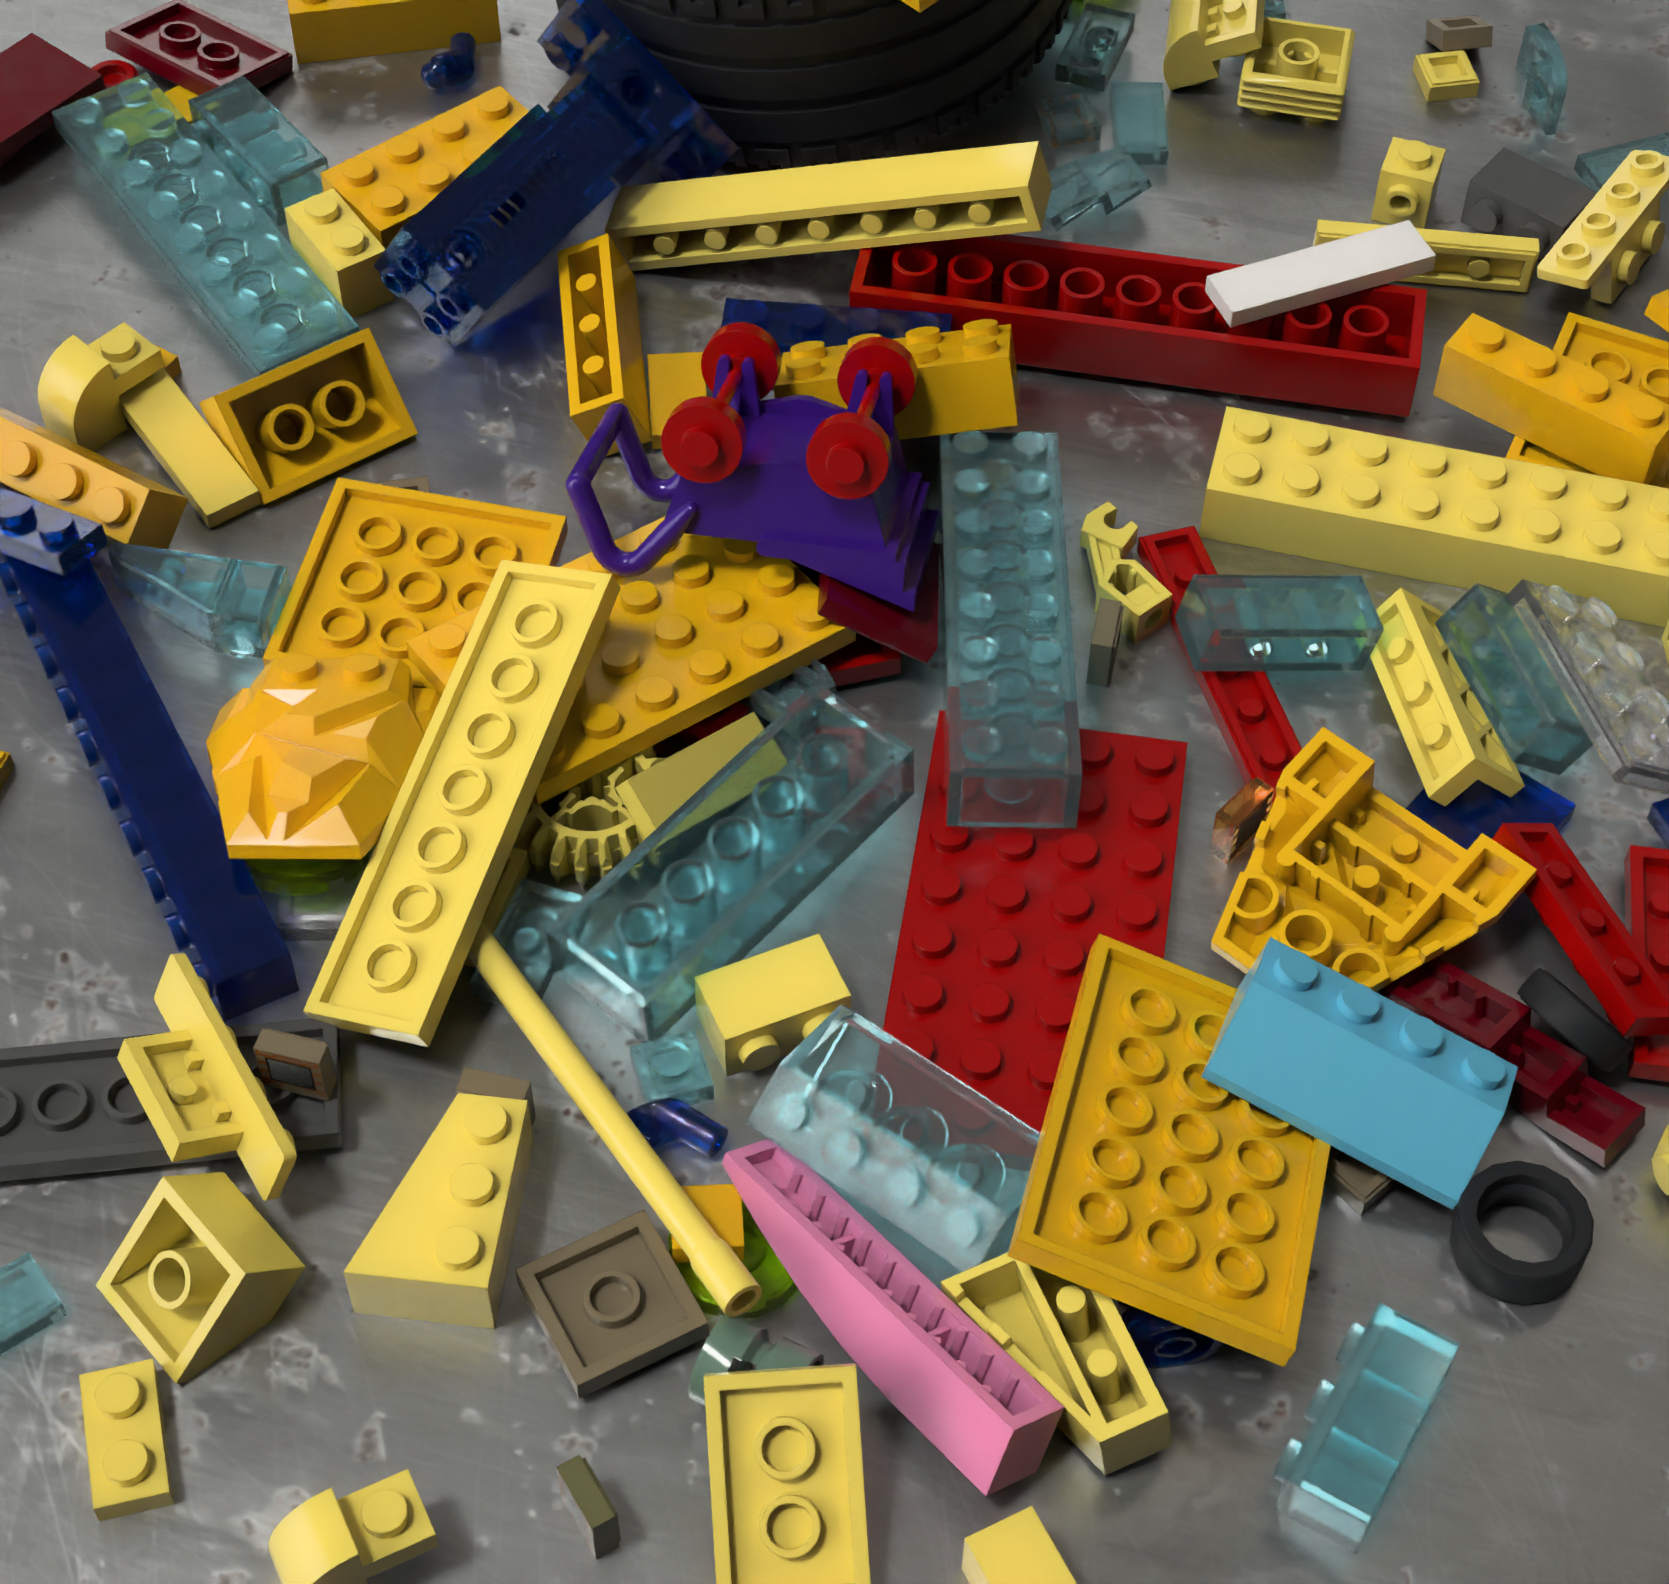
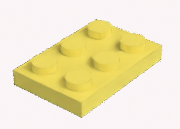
[703,1363,871,1584]

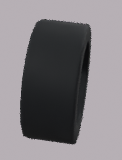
[1450,1161,1594,1305]

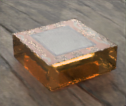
[1210,777,1274,865]

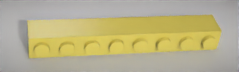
[604,141,1052,271]

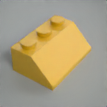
[198,327,418,505]

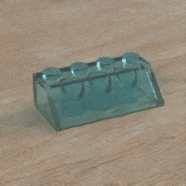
[746,1005,1040,1272]

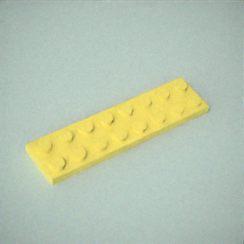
[303,559,621,1047]

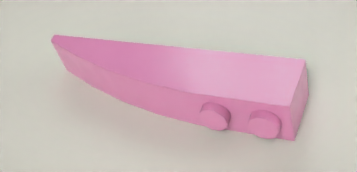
[722,1136,1064,1496]

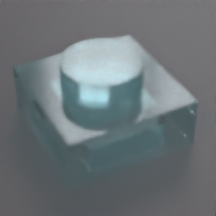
[629,1030,714,1117]

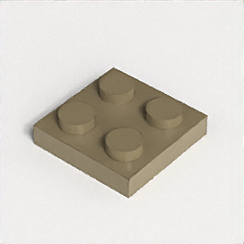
[515,1209,709,1399]

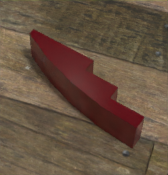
[1379,957,1646,1168]

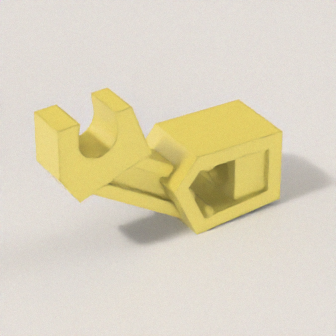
[1079,501,1172,644]

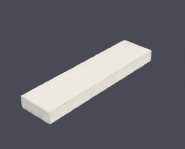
[1205,220,1436,328]

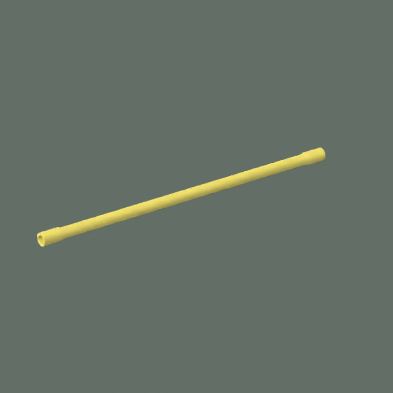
[467,920,762,1317]

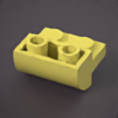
[1163,0,1265,90]

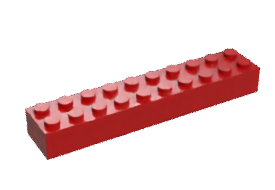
[849,234,1427,417]

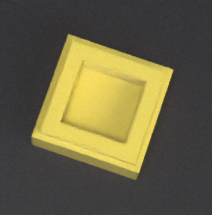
[1412,49,1480,102]

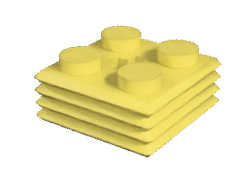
[1237,17,1355,123]

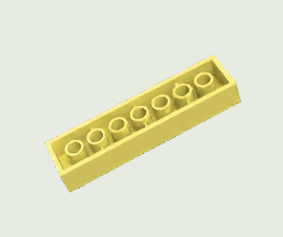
[1199,406,1669,627]

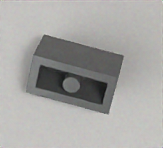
[1460,147,1597,262]

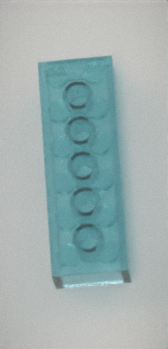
[545,681,914,1048]

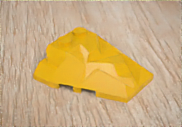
[206,653,441,859]
[1211,727,1537,992]

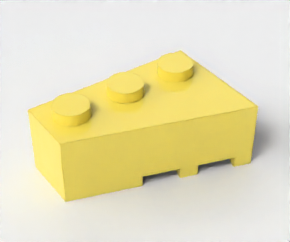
[343,1093,534,1329]
[940,1252,1172,1475]

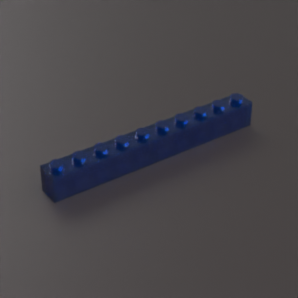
[0,513,300,1022]

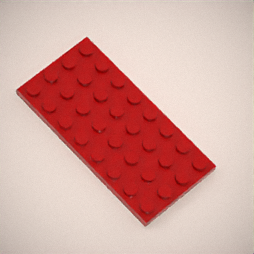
[863,710,1188,1174]

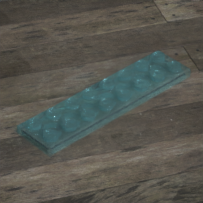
[52,72,360,377]

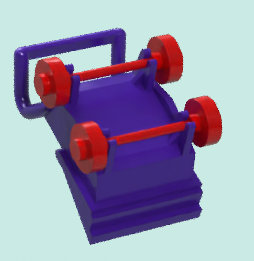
[565,322,939,612]

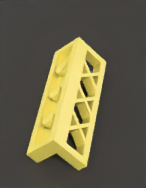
[1357,587,1525,806]

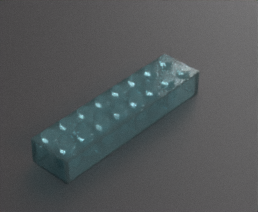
[937,431,1082,828]

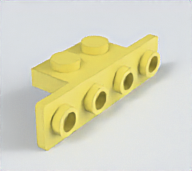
[1537,150,1669,304]
[117,953,297,1201]

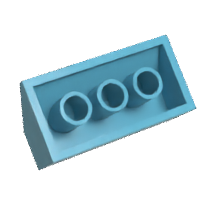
[1201,937,1518,1210]

